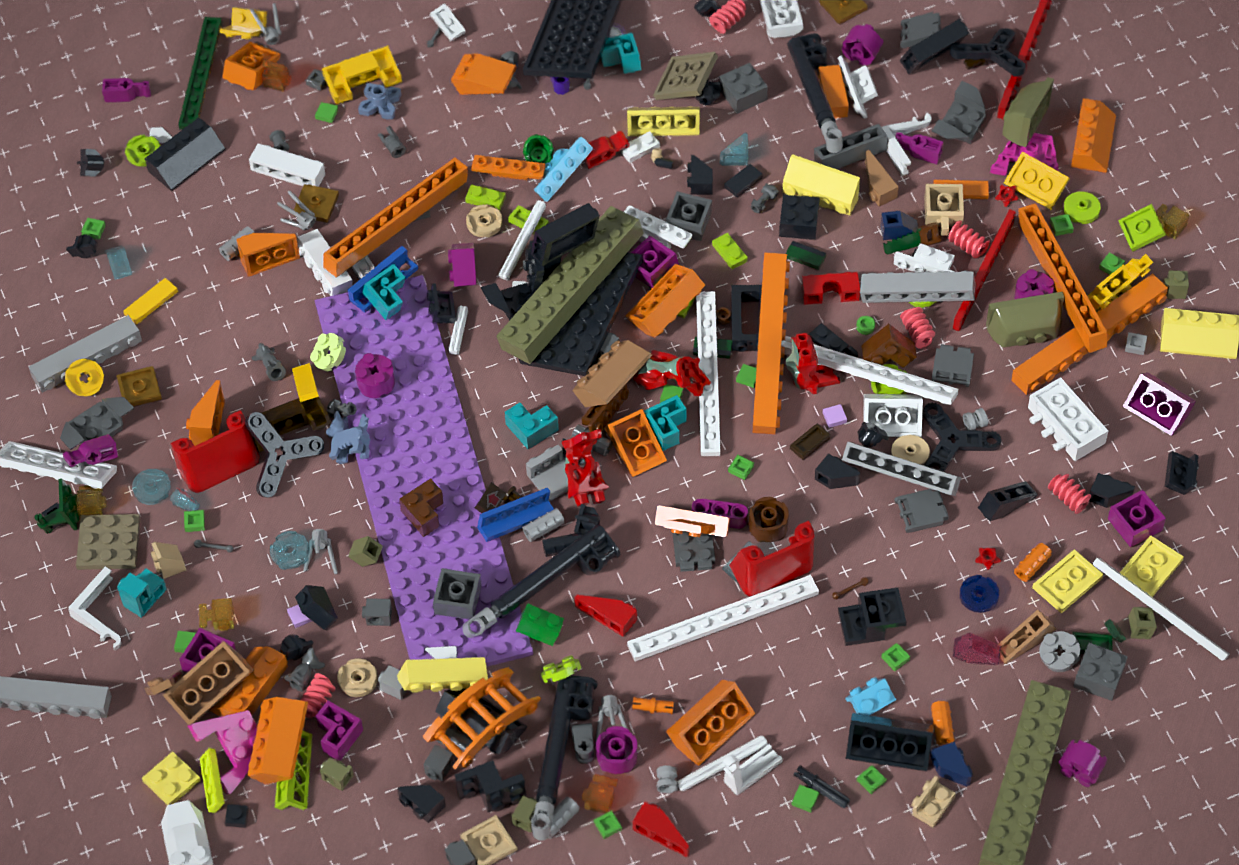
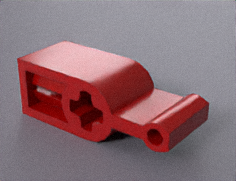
[584,131,630,169]

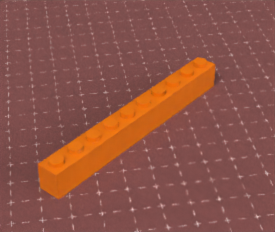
[323,157,468,278]
[1018,203,1107,353]
[752,252,790,434]
[1011,274,1168,395]

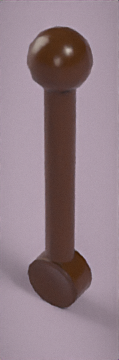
[832,577,868,599]

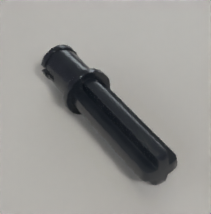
[794,765,851,809]

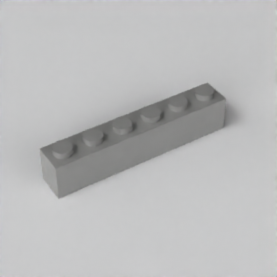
[860,271,976,303]
[29,315,142,393]
[842,442,962,496]
[0,676,112,719]

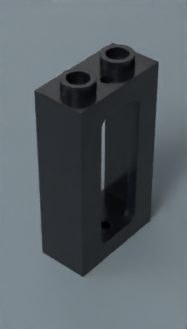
[899,18,969,74]
[530,203,600,266]
[731,285,762,352]

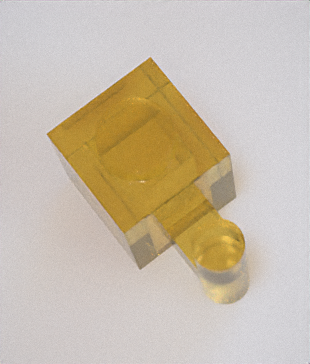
[1156,204,1189,239]
[76,485,107,518]
[199,598,234,631]

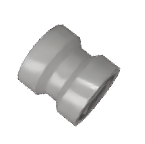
[963,408,988,430]
[657,766,677,793]

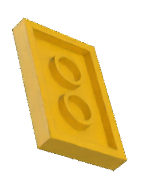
[1004,152,1070,210]

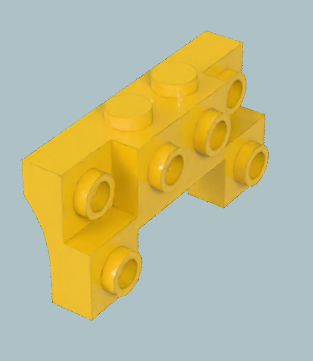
[322,46,402,105]
[1087,254,1153,311]

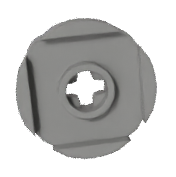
[1039,631,1081,672]

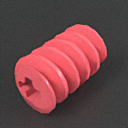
[709,0,746,34]
[949,220,990,259]
[900,307,935,349]
[1048,473,1091,515]
[301,673,336,718]

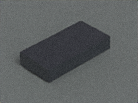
[724,164,763,197]

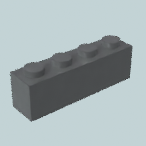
[814,124,887,169]

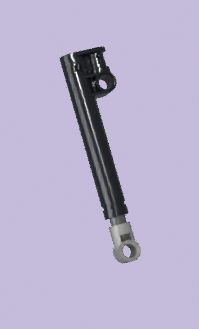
[787,33,843,153]
[462,524,621,638]
[531,675,598,840]

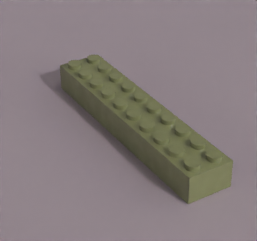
[496,206,644,364]
[979,680,1071,865]

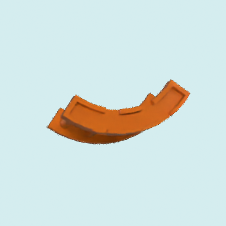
[423,667,541,769]

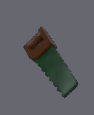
[883,223,942,254]

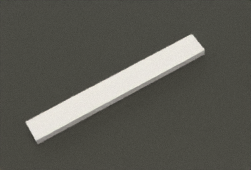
[1093,558,1230,660]

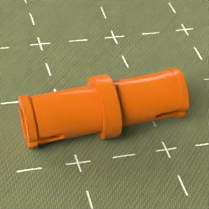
[632,697,674,714]

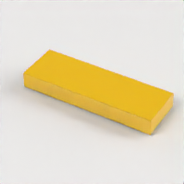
[123,278,178,325]
[292,363,319,402]

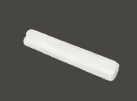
[449,306,468,355]

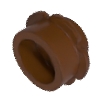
[716,307,732,325]

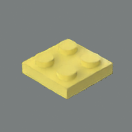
[142,752,201,805]

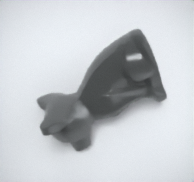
[498,51,522,89]
[251,343,286,381]
[284,648,325,692]

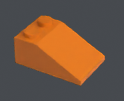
[222,42,281,91]
[451,54,517,95]
[236,233,300,277]
[186,380,225,446]
[605,409,667,477]

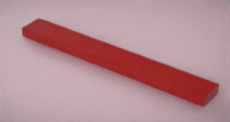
[953,209,1016,331]

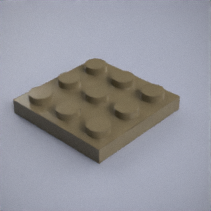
[653,52,718,100]
[76,514,140,570]

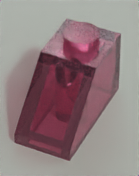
[953,633,1001,665]

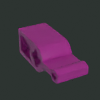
[102,78,151,102]
[895,132,944,165]
[63,434,118,467]

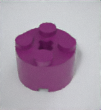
[842,24,884,65]
[1014,269,1054,299]
[355,353,395,398]
[596,726,638,774]
[1059,740,1107,787]

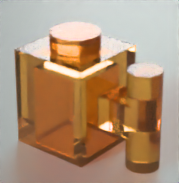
[262,60,291,92]
[582,773,618,814]

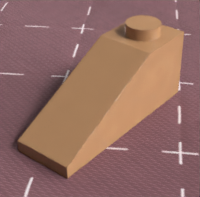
[865,150,898,207]
[993,610,1057,664]

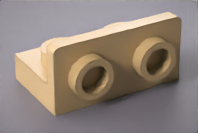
[911,776,956,827]

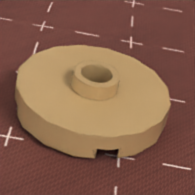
[466,204,503,238]
[891,435,930,465]
[337,658,378,697]

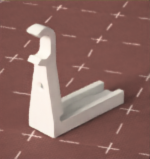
[882,112,931,176]
[68,567,121,651]
[723,744,782,796]

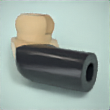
[651,148,674,170]

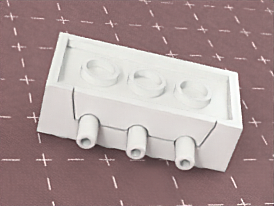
[1028,377,1108,461]

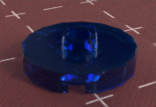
[959,575,999,613]

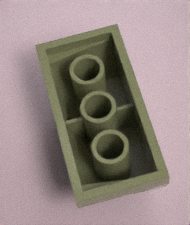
[1002,77,1054,147]
[986,291,1065,348]

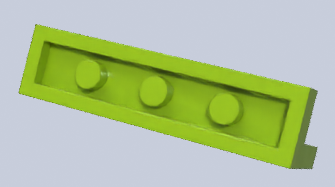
[275,731,312,810]

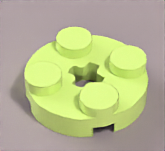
[310,333,346,371]

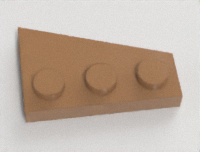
[144,670,183,695]

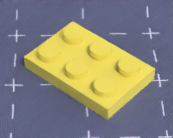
[1120,535,1184,597]
[1032,549,1103,613]

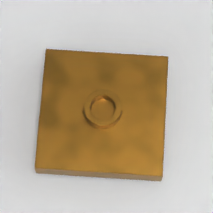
[819,0,868,25]
[293,184,339,223]
[116,366,162,407]

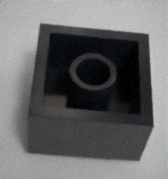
[779,194,820,240]

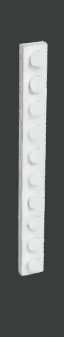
[696,292,720,456]
[781,336,958,405]
[627,575,819,662]

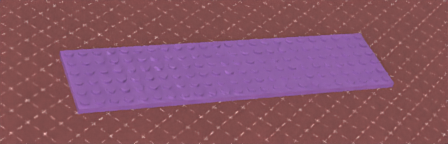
[315,275,533,667]

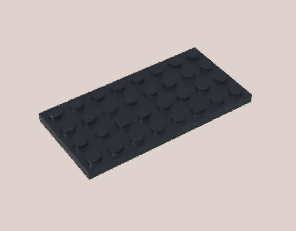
[523,0,622,79]
[519,252,643,376]

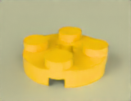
[65,359,104,397]

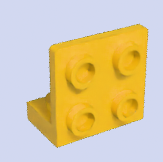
[220,7,267,39]

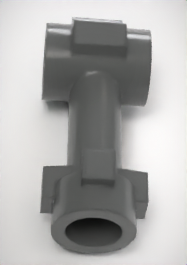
[750,183,779,213]
[326,399,356,418]

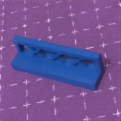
[348,246,419,313]
[477,487,554,542]

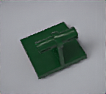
[34,478,80,534]

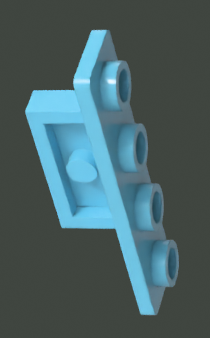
[534,137,593,202]

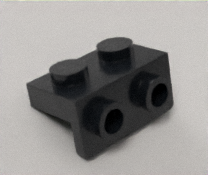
[427,283,456,323]
[1165,451,1199,495]

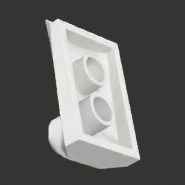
[760,0,803,38]
[161,800,213,865]

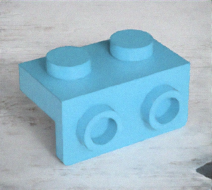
[845,677,896,715]

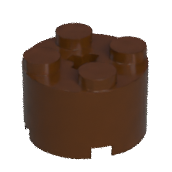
[749,497,789,542]

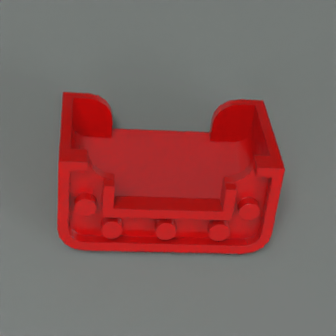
[171,410,260,493]
[729,520,815,597]

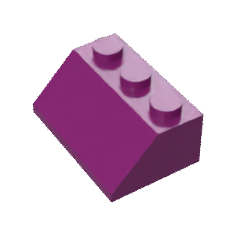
[1123,372,1196,436]

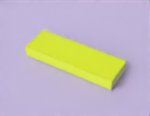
[200,748,224,813]

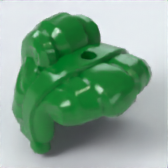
[523,134,554,164]

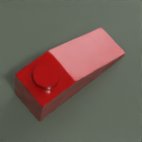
[574,594,637,637]
[632,801,689,858]

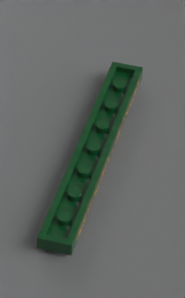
[178,16,222,130]

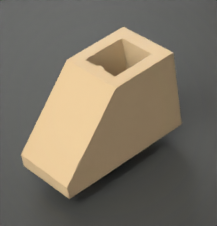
[150,542,186,579]

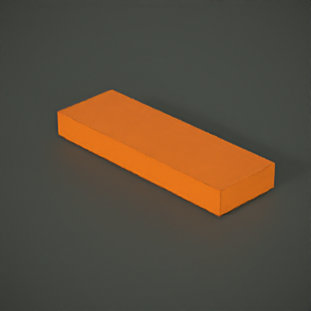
[933,180,989,199]

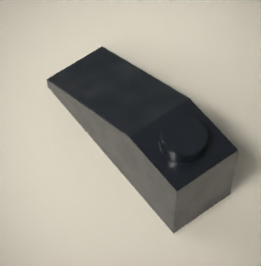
[978,481,1038,521]

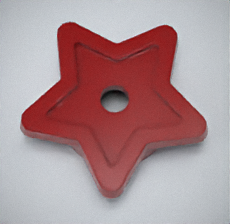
[995,185,1018,207]
[975,548,1001,570]

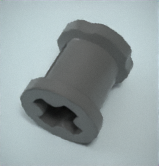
[269,130,289,151]

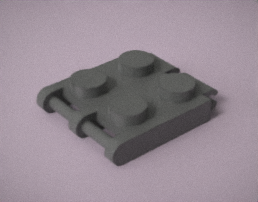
[900,12,941,48]
[932,344,974,387]
[894,489,949,533]
[672,532,715,572]

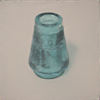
[170,488,200,511]

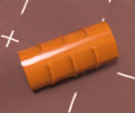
[1014,543,1052,582]
[931,701,954,745]

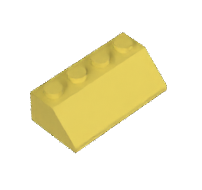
[627,106,700,136]
[783,154,860,216]
[1160,308,1239,359]
[397,657,488,692]

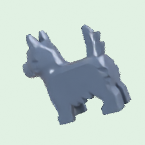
[326,411,370,464]

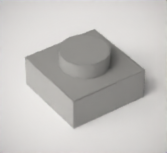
[1125,332,1147,355]

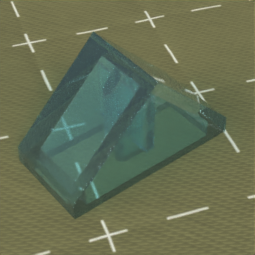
[720,133,748,166]
[105,245,132,280]

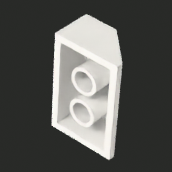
[863,394,923,437]

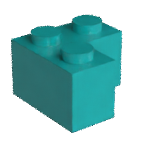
[601,33,641,74]
[363,264,406,320]
[644,395,687,451]
[505,402,559,450]
[117,568,167,618]

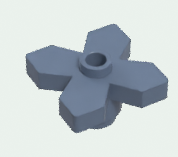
[358,83,401,120]

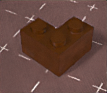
[861,323,917,368]
[399,478,444,537]

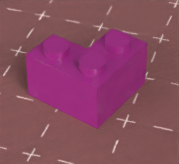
[448,243,477,286]
[316,700,363,761]

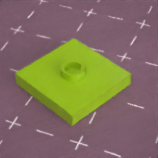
[1118,204,1166,252]

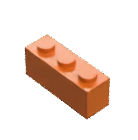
[817,65,849,119]

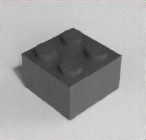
[719,63,768,114]
[666,191,712,241]
[433,568,482,620]
[1074,643,1128,701]

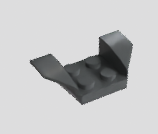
[932,81,986,144]
[60,397,134,450]

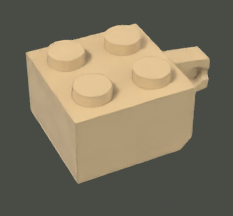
[924,184,964,236]

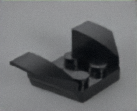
[481,277,548,321]

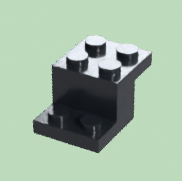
[523,241,562,293]
[838,587,906,646]
[454,760,526,813]

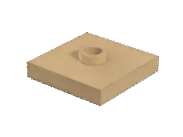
[460,815,517,865]

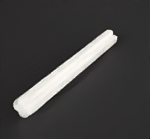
[499,200,546,280]
[677,736,767,791]

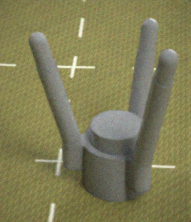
[250,3,282,45]
[277,191,316,231]
[303,529,338,574]
[595,695,628,744]

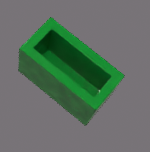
[516,603,564,646]

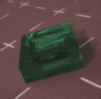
[1104,619,1127,643]

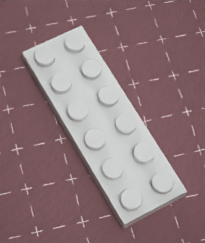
[0,441,117,489]

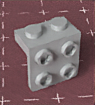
[526,445,568,501]

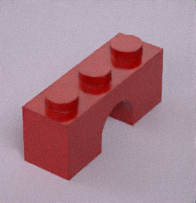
[801,272,860,305]

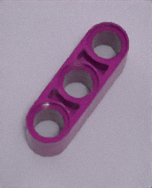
[692,499,748,529]

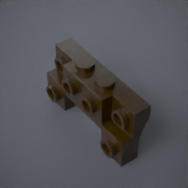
[251,397,331,452]

